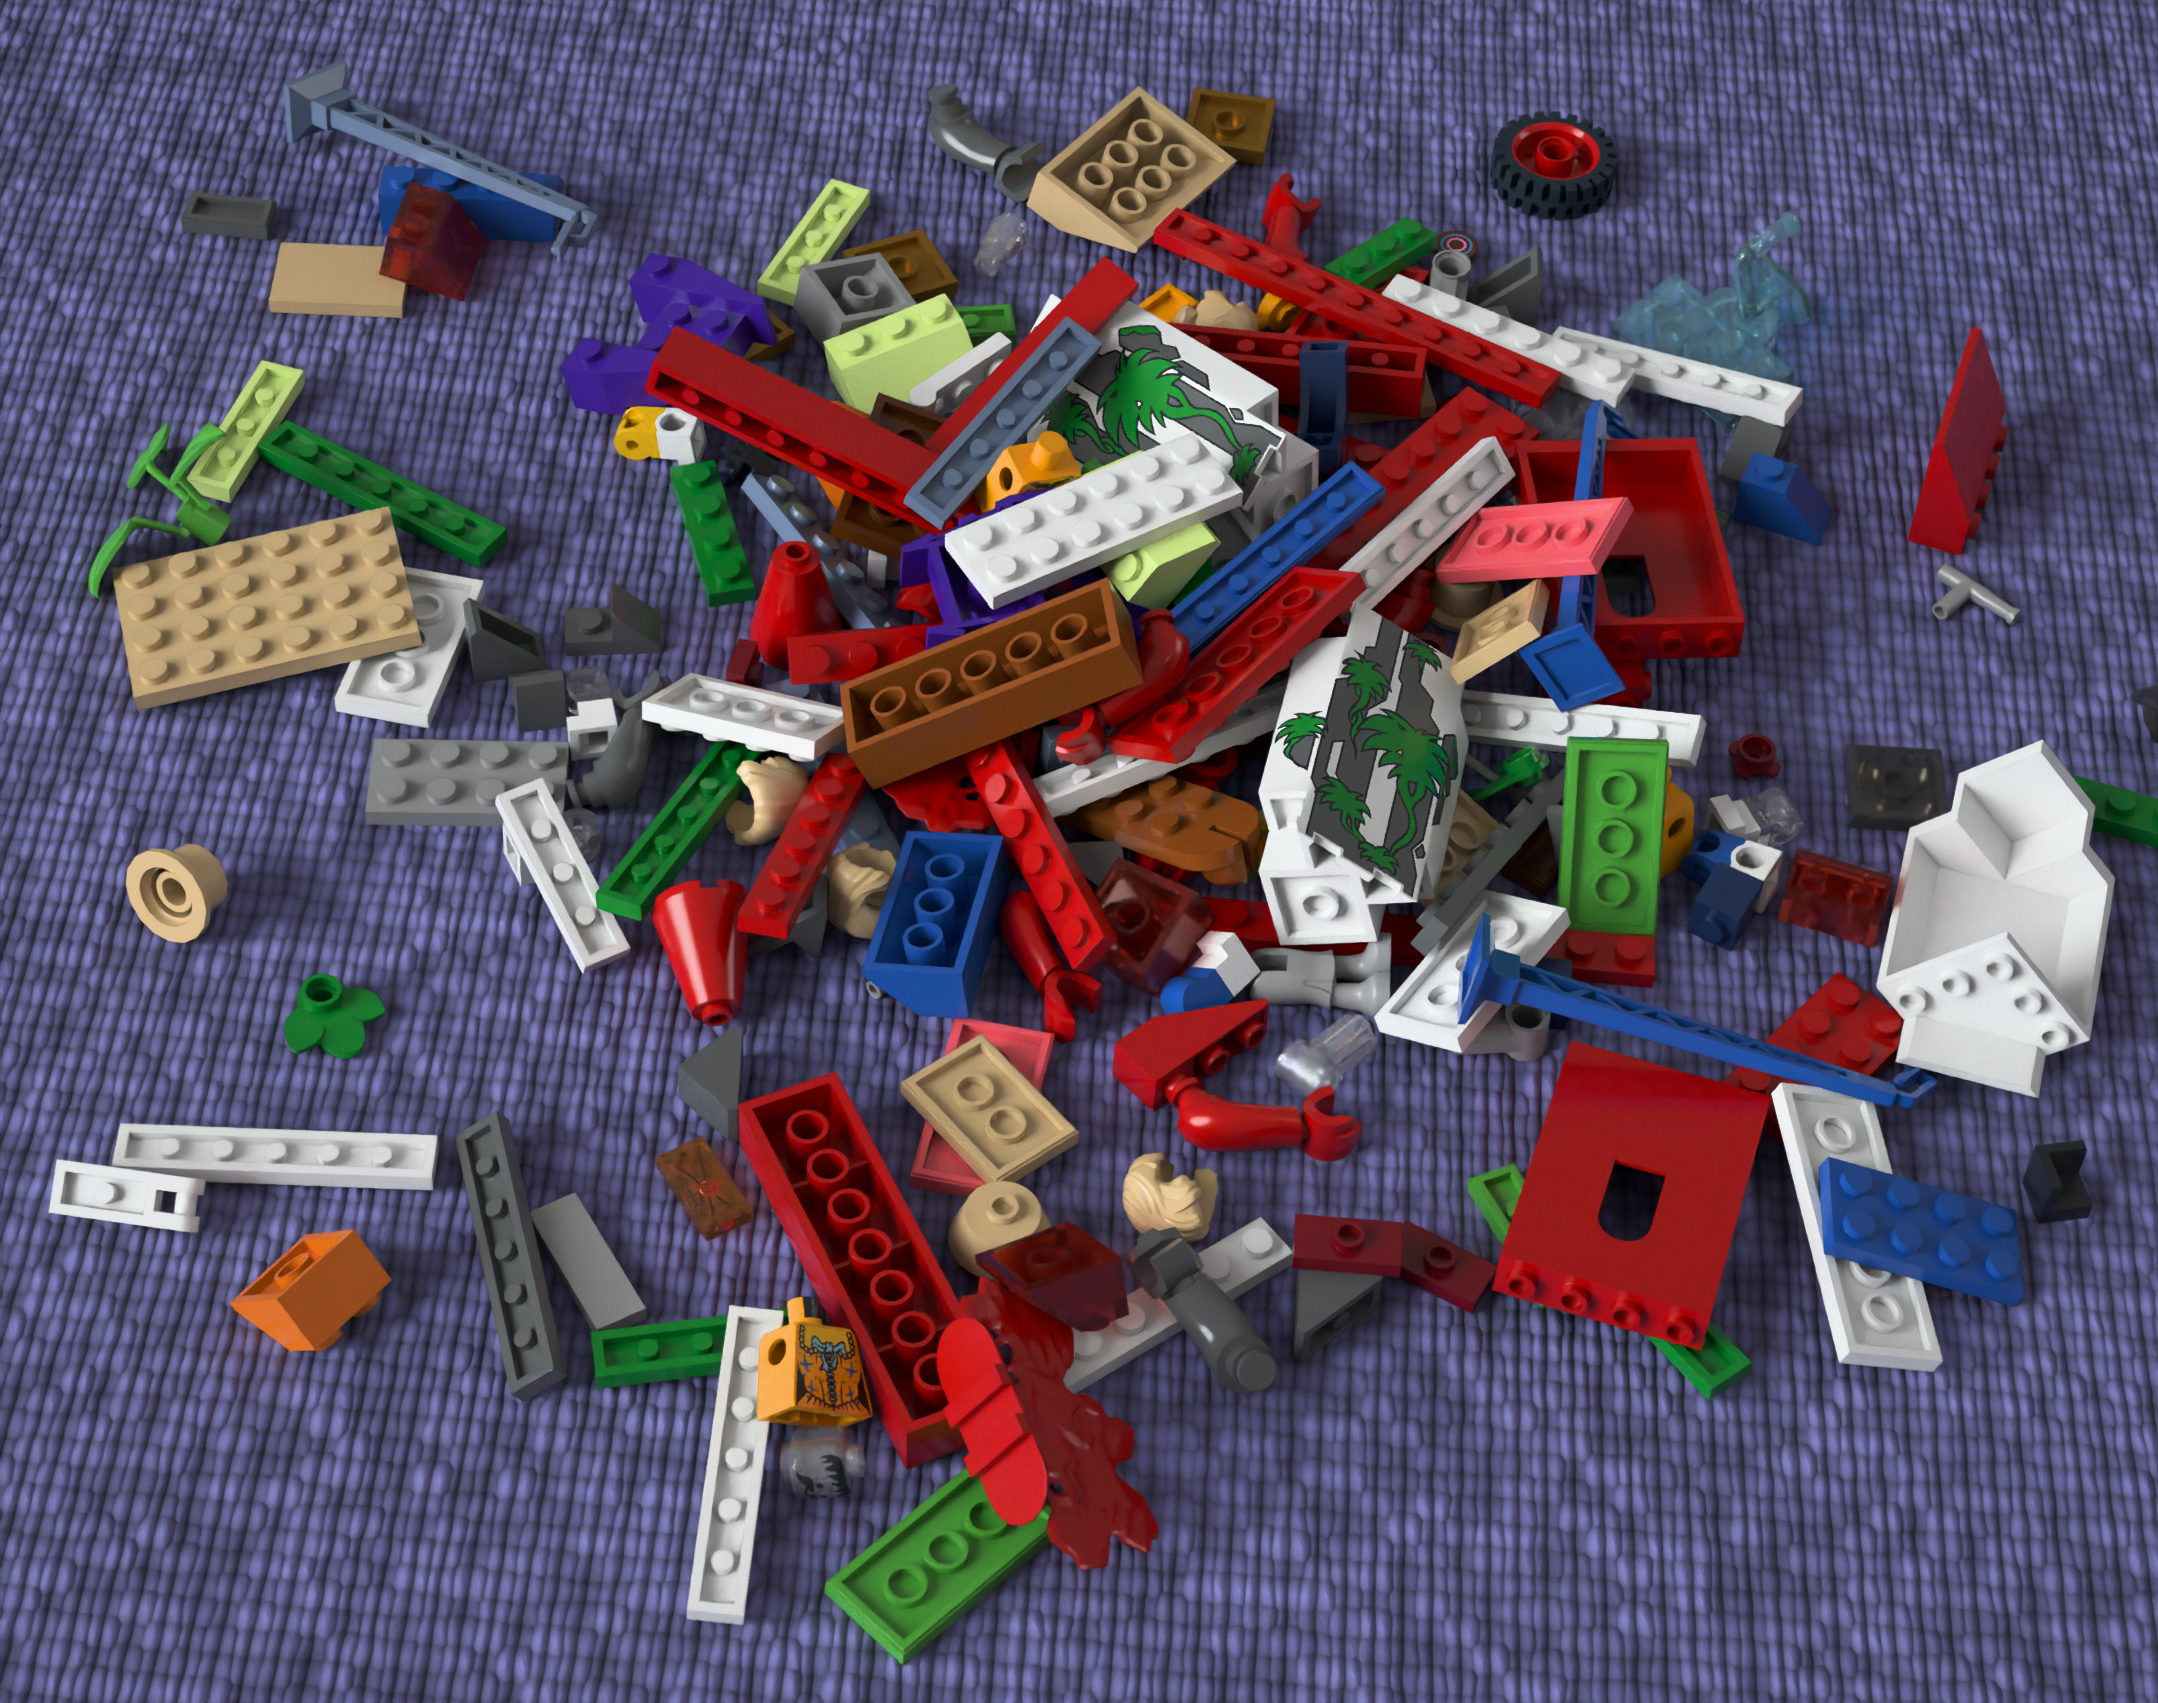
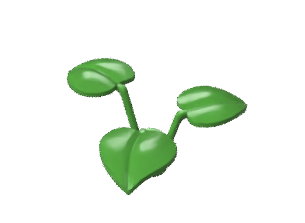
[88,422,233,599]

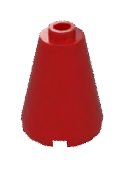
[750,541,844,671]
[651,879,749,1027]

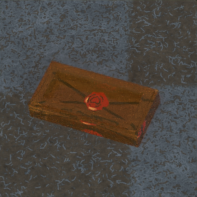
[656,1136,753,1242]

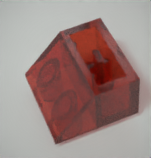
[1778,846,1896,947]

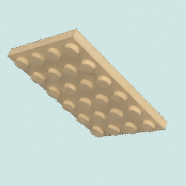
[111,506,423,711]

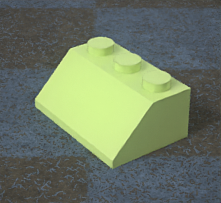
[823,293,974,414]
[1081,450,1221,610]

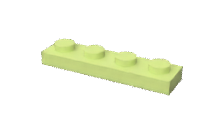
[757,178,870,306]
[187,360,305,503]

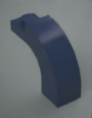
[1296,341,1350,472]

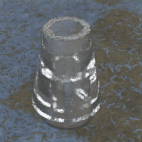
[974,212,1029,276]

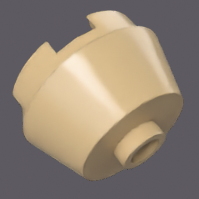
[948,1181,1054,1289]

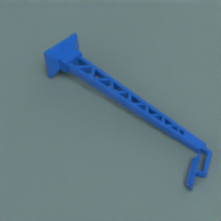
[1517,399,1643,713]
[1457,913,1938,1109]

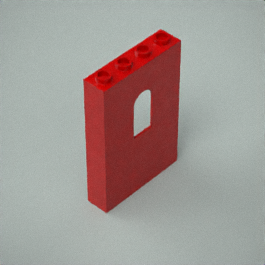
[1511,438,1745,660]
[1492,1040,1771,1351]

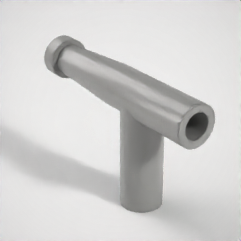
[1932,563,2023,626]

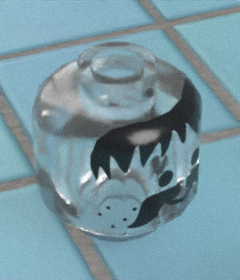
[780,1426,865,1499]

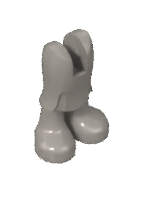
[1249,932,1391,1018]

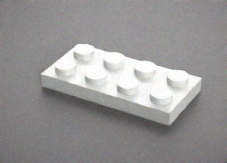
[334,566,485,728]
[642,673,846,762]
[1374,890,1571,1053]

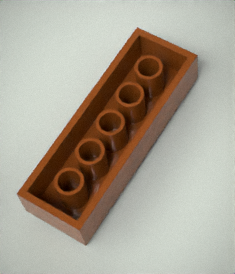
[839,577,1144,790]

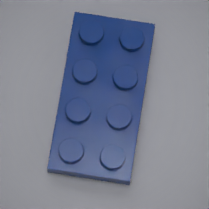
[1819,1157,2024,1307]

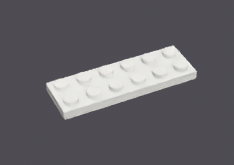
[945,431,1243,610]
[1772,1082,1943,1372]

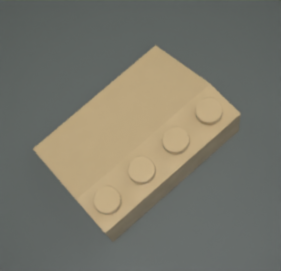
[1027,86,1237,254]

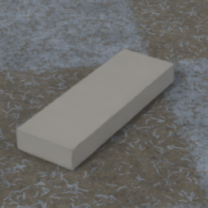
[530,1192,647,1331]

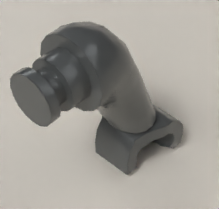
[927,83,1042,202]
[566,669,668,814]
[1125,1227,1276,1393]

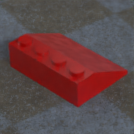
[1907,327,2009,555]

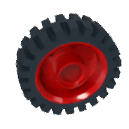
[1490,111,1617,220]

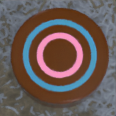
[1434,230,1478,266]

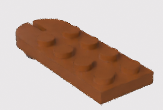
[1053,774,1263,886]

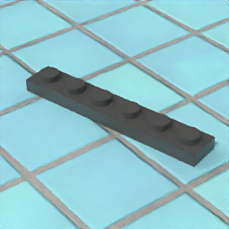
[1410,766,1565,956]
[455,1111,567,1402]

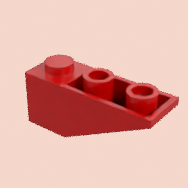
[1112,999,1269,1112]

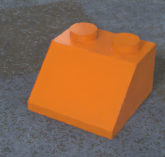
[230,1229,392,1352]

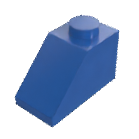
[1732,452,1832,546]

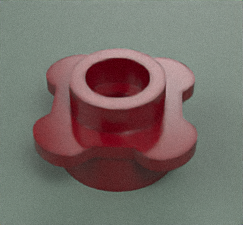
[1728,734,1781,779]

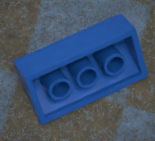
[378,166,564,243]
[862,830,1011,1019]

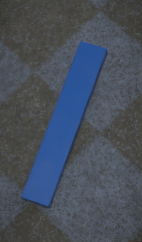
[1171,460,1386,662]

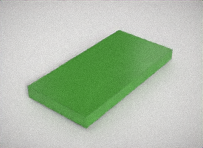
[1557,736,1669,937]
[825,1467,1051,1665]

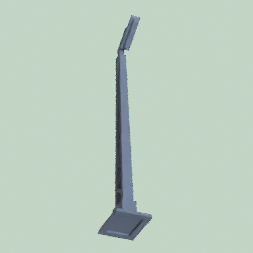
[284,59,598,263]

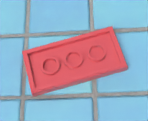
[1434,497,1634,584]
[910,1018,1055,1198]

